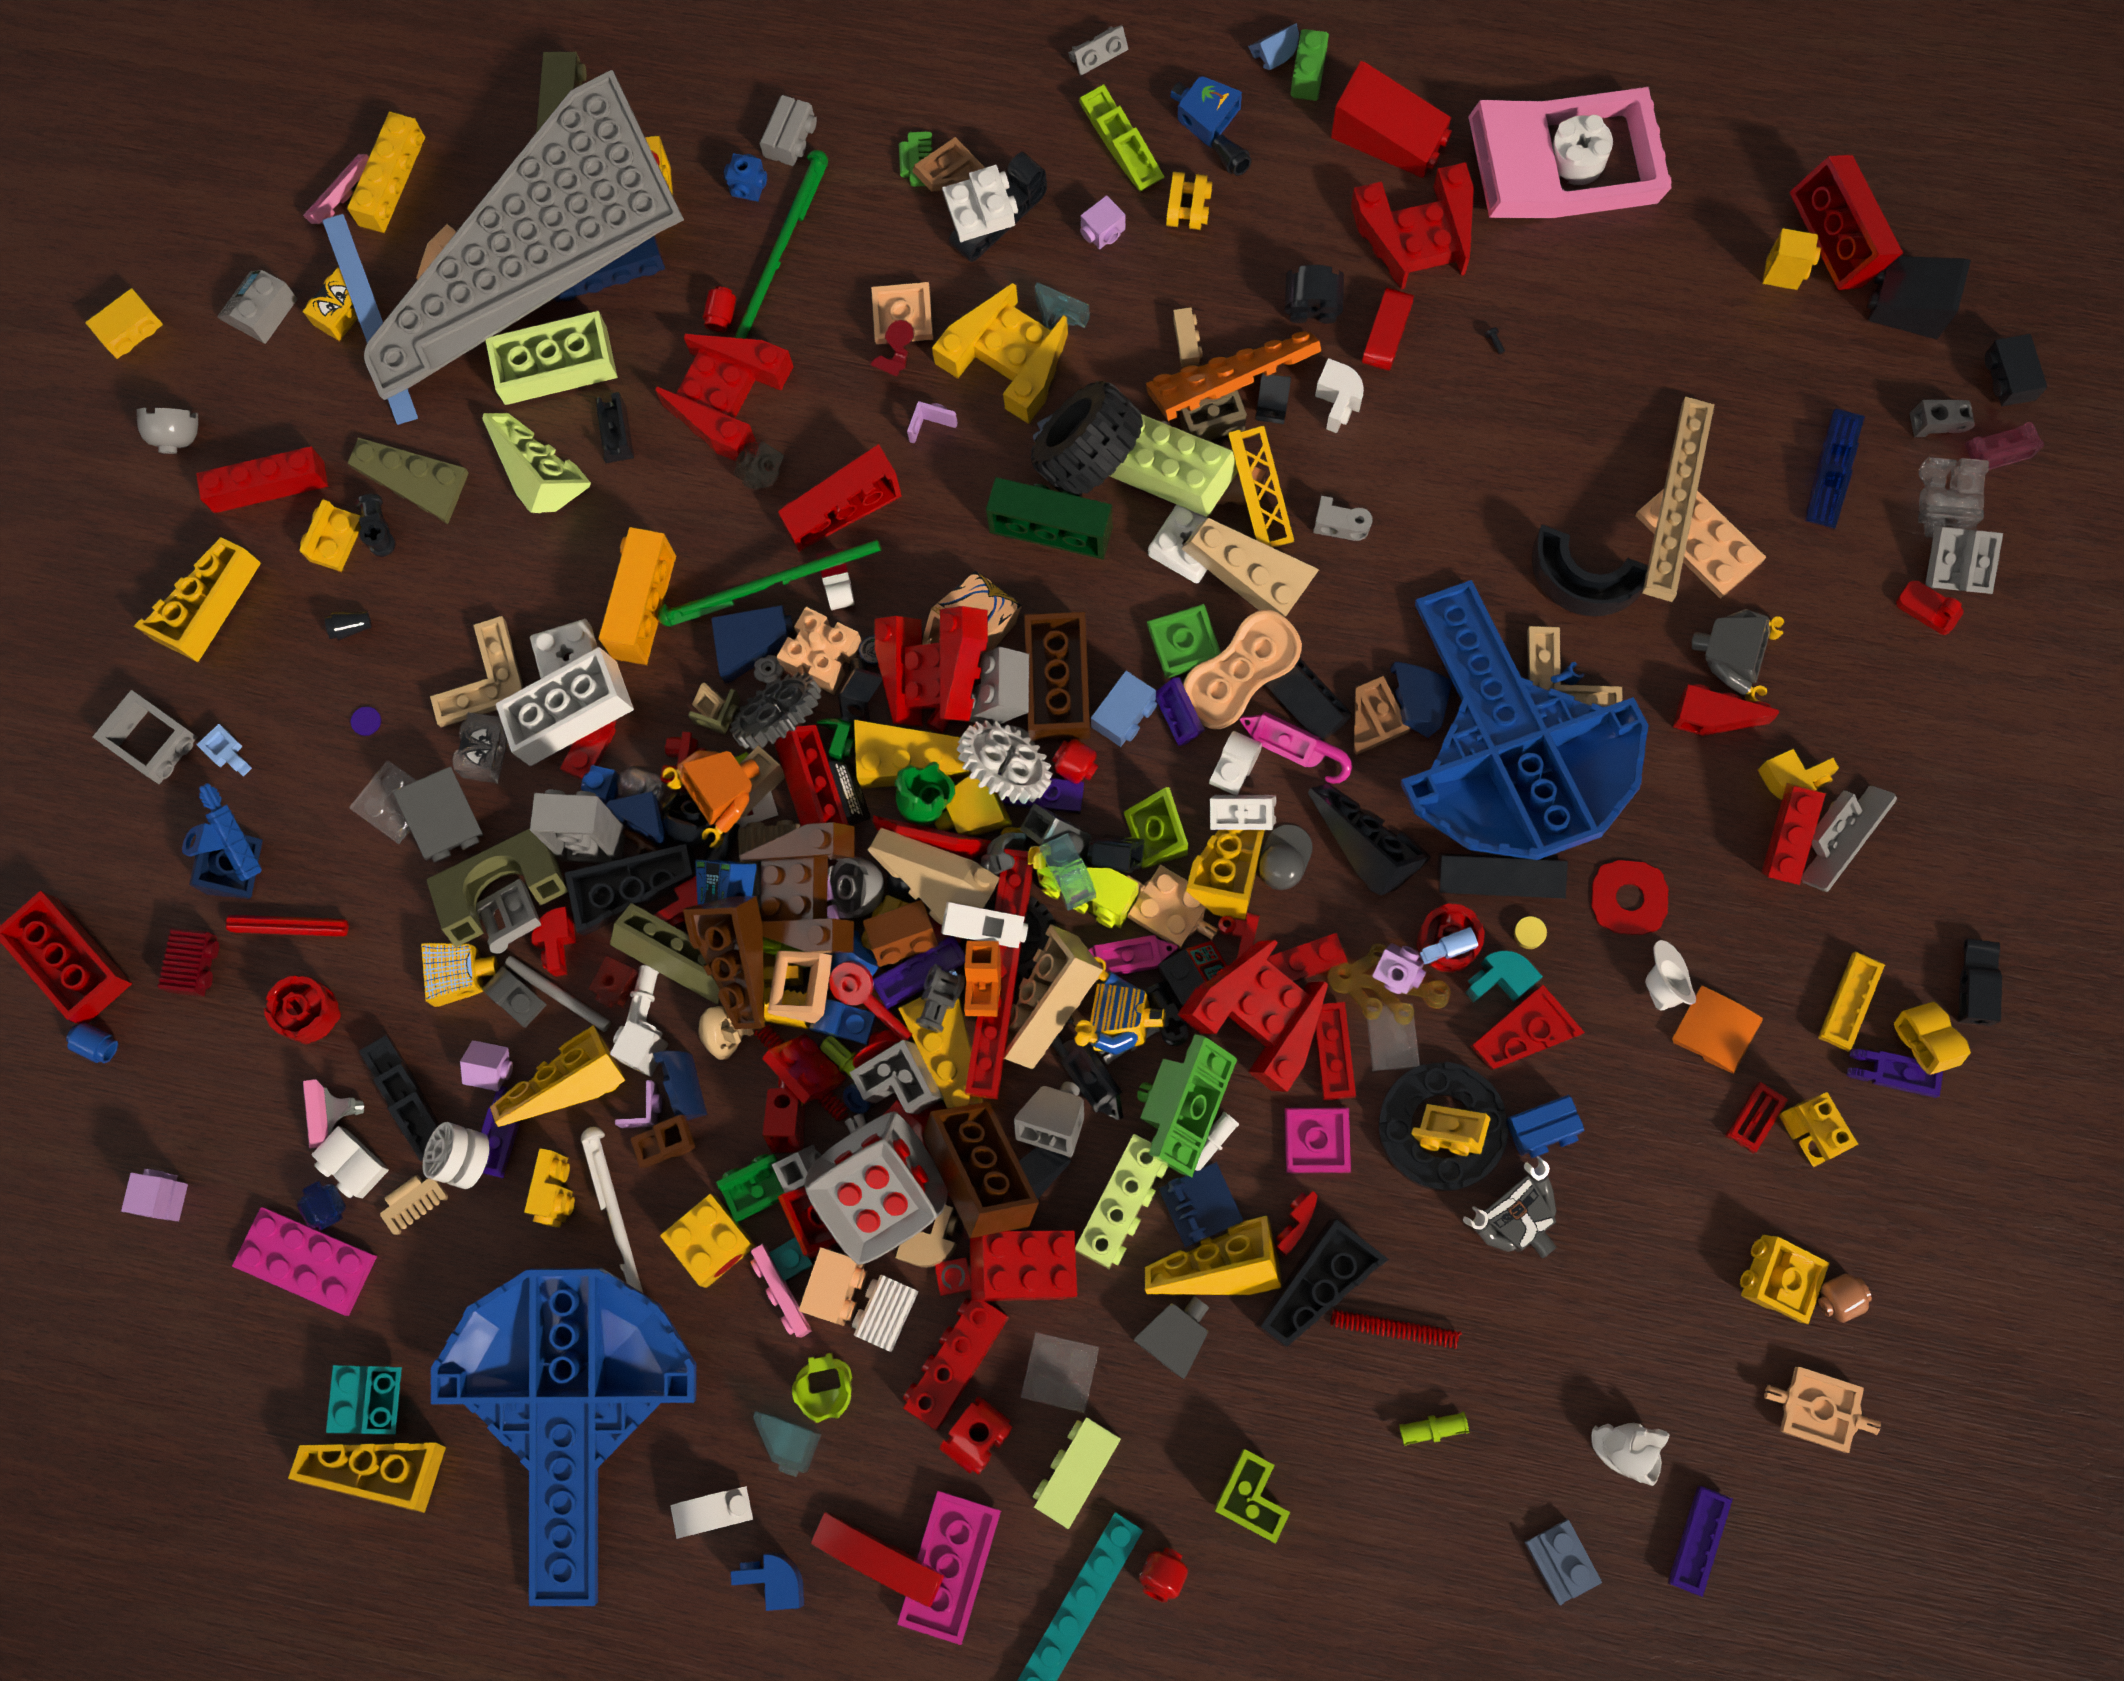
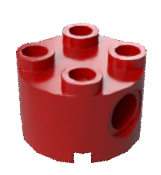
[1417,903,1485,973]
[264,976,341,1044]
[939,1396,1013,1475]

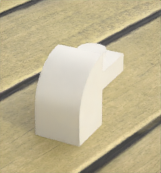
[1315,358,1364,433]
[1209,731,1262,796]
[670,1486,753,1539]

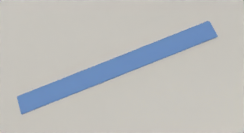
[323,214,418,425]

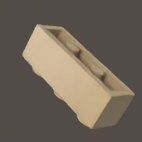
[1173,308,1202,367]

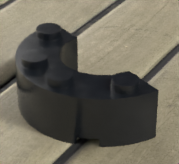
[1532,524,1648,616]

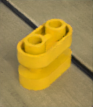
[1166,171,1213,230]

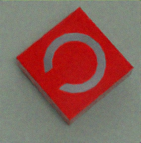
[935,1257,971,1296]

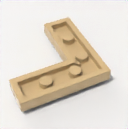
[430,616,524,727]
[1527,626,1622,707]

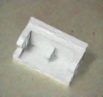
[1210,795,1276,830]

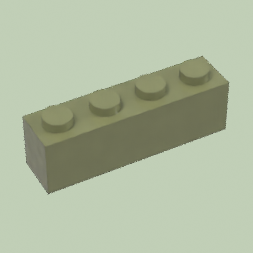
[536,52,587,133]
[610,903,720,1005]

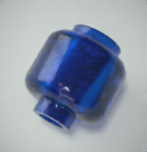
[297,1181,346,1231]

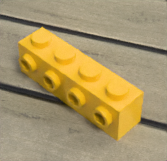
[347,112,425,233]

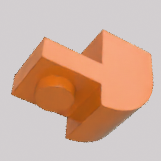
[964,941,1001,1017]

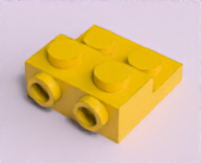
[524,1148,575,1228]
[1740,1235,1829,1324]

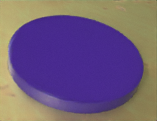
[351,707,381,736]

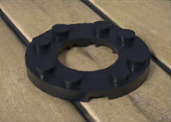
[1378,1062,1509,1191]

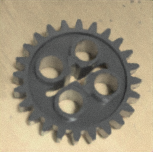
[730,672,821,749]

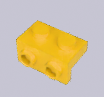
[1411,1104,1490,1156]

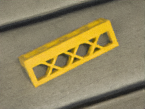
[1228,426,1295,548]

